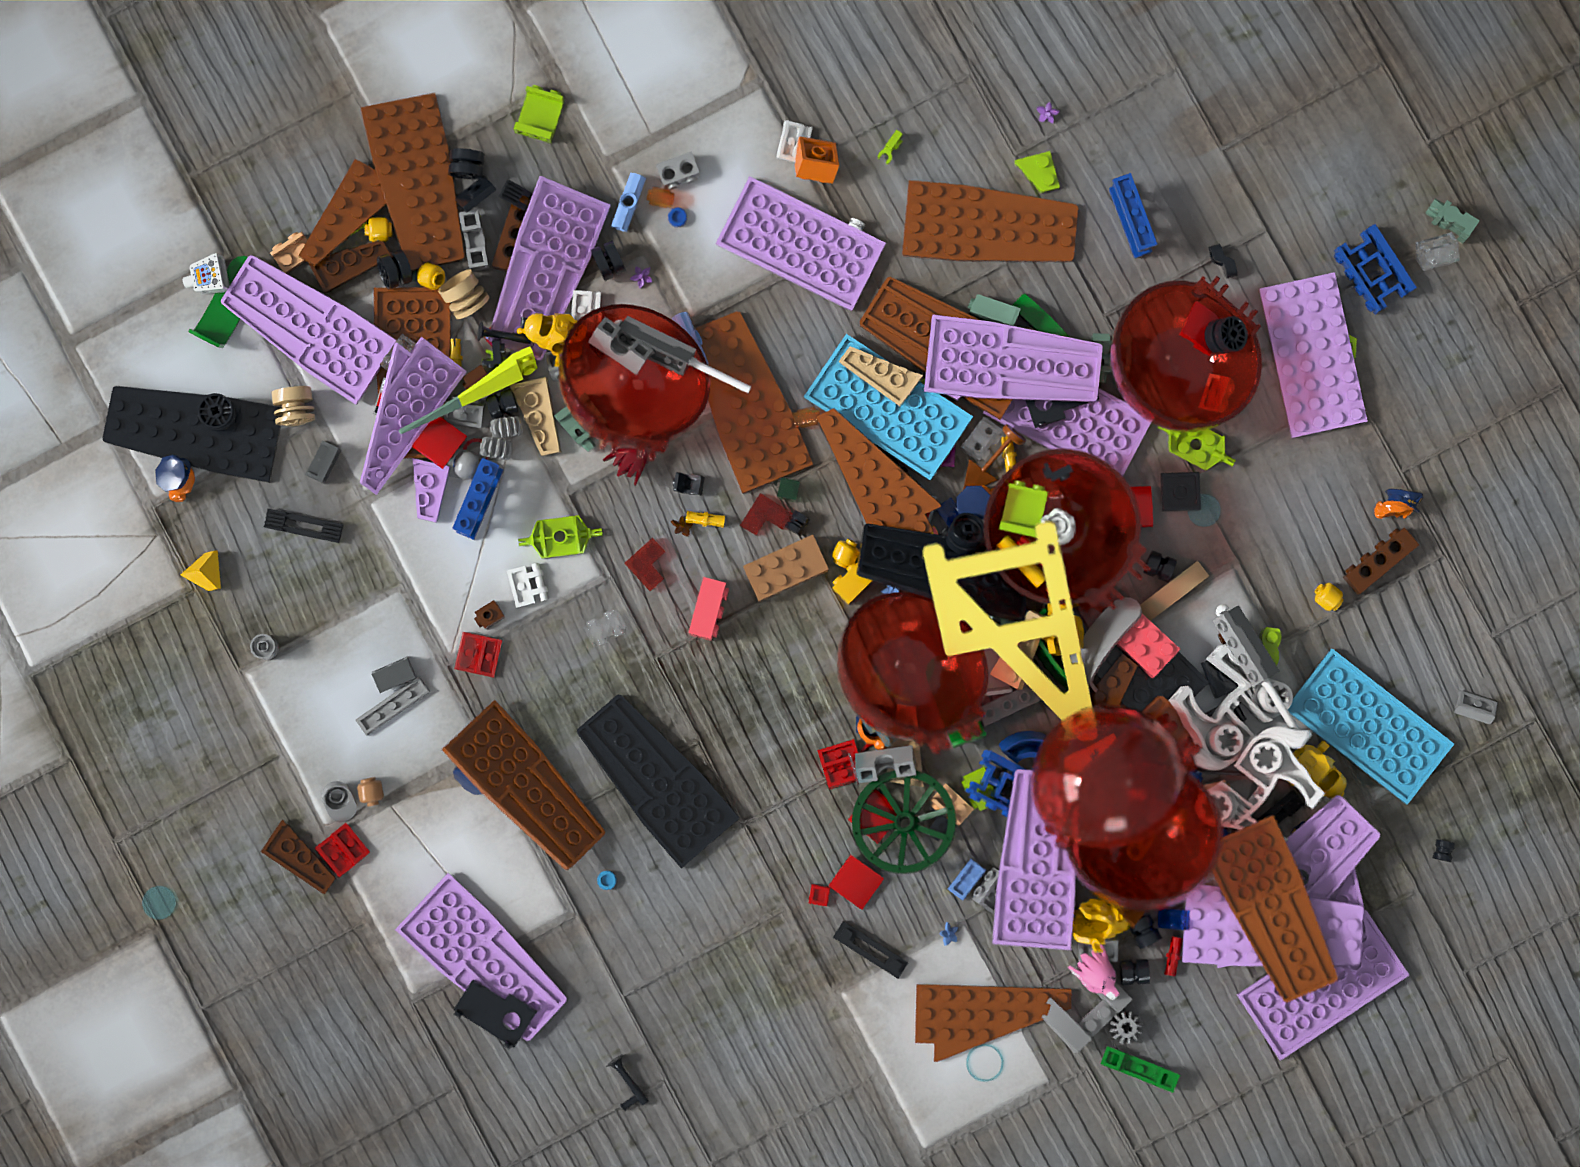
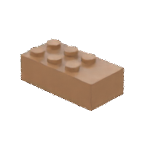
[743,535,829,602]

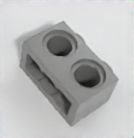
[656,152,700,190]

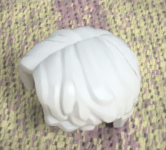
[1041,508,1076,545]

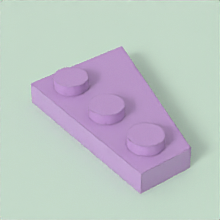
[412,458,450,523]

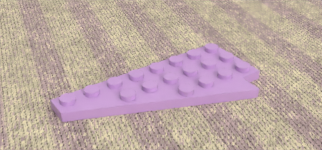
[360,337,467,495]

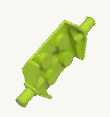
[1157,417,1236,471]
[518,515,603,559]

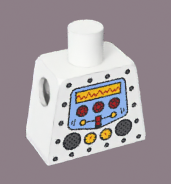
[183,253,230,294]

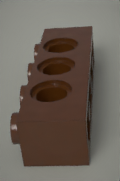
[492,195,531,272]
[1343,527,1419,595]

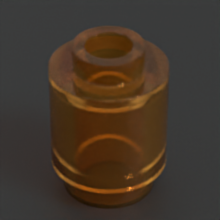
[646,186,675,209]
[793,406,820,428]

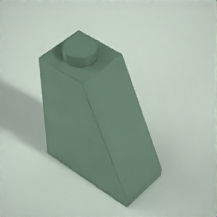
[968,294,1021,326]

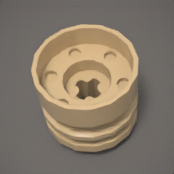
[438,269,489,319]
[271,386,315,426]

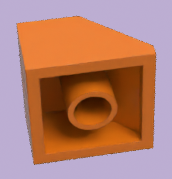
[795,136,839,184]

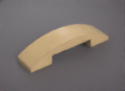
[1140,561,1209,621]

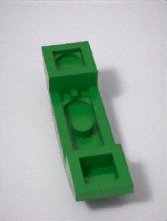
[1012,294,1071,338]
[1100,1046,1180,1093]

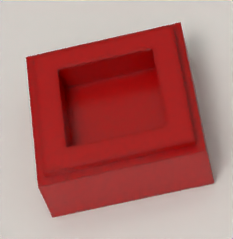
[808,884,830,907]

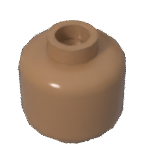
[357,777,384,806]

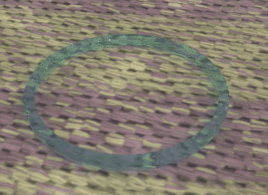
[966,1044,1003,1082]

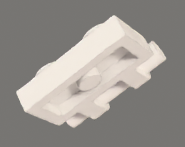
[507,563,548,608]

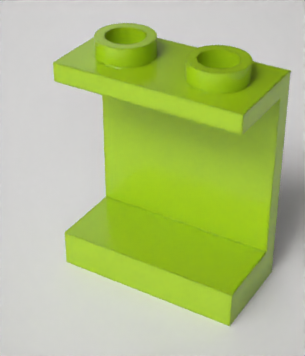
[514,85,564,143]
[999,480,1048,537]

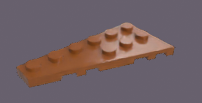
[298,159,386,266]

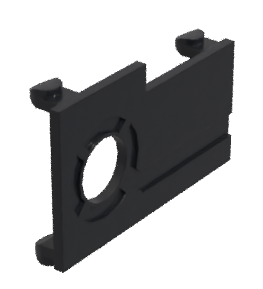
[1025,396,1099,428]
[454,979,537,1049]

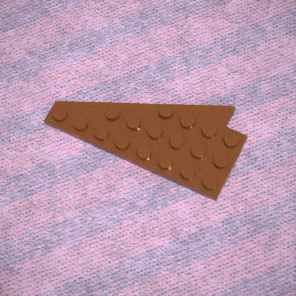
[816,408,942,533]
[915,984,1072,1062]

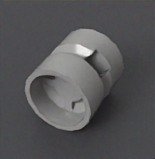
[250,634,279,660]

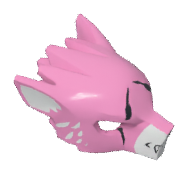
[1068,945,1120,1001]

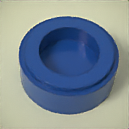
[668,207,687,227]

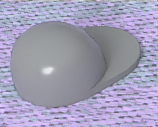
[446,449,481,479]
[322,781,357,822]

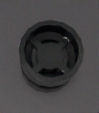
[485,389,519,420]
[1143,550,1177,583]
[1128,914,1162,949]
[1120,959,1150,985]

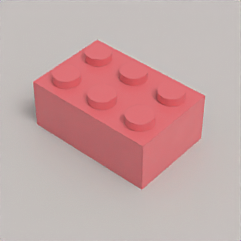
[689,577,729,641]
[1116,614,1180,678]

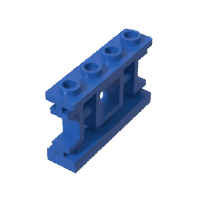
[1109,173,1157,258]
[1334,224,1417,314]
[452,458,504,540]
[965,750,1026,818]

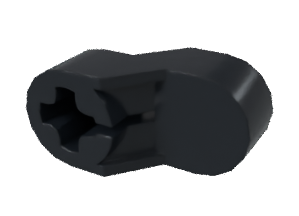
[1209,244,1238,279]

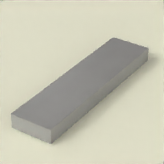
[356,676,430,736]

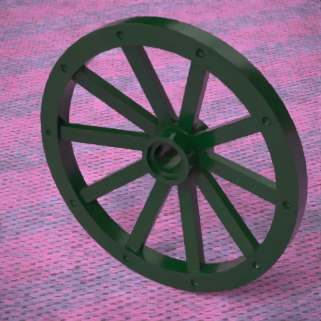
[852,770,957,874]

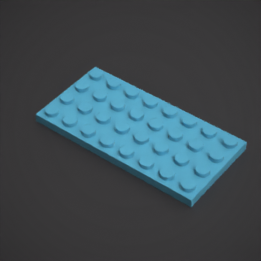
[804,334,973,481]
[1288,649,1454,805]

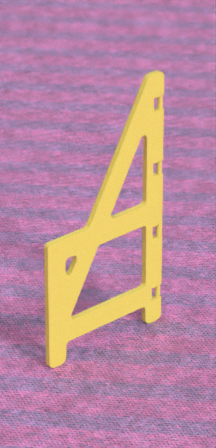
[923,521,1097,739]

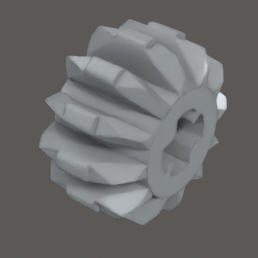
[490,416,523,439]
[480,437,513,460]
[1110,1011,1143,1044]

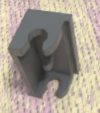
[305,440,341,484]
[371,656,416,693]

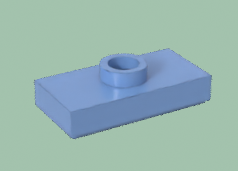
[948,858,986,901]

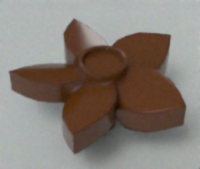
[671,516,693,537]

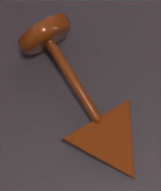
[963,424,1026,490]

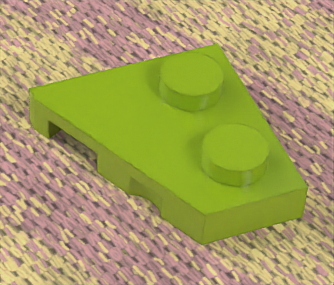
[1014,151,1060,193]

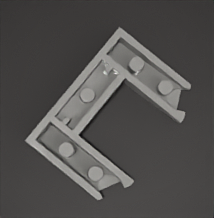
[1042,982,1132,1053]

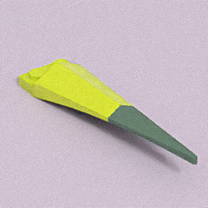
[399,346,538,434]

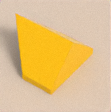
[180,550,221,591]

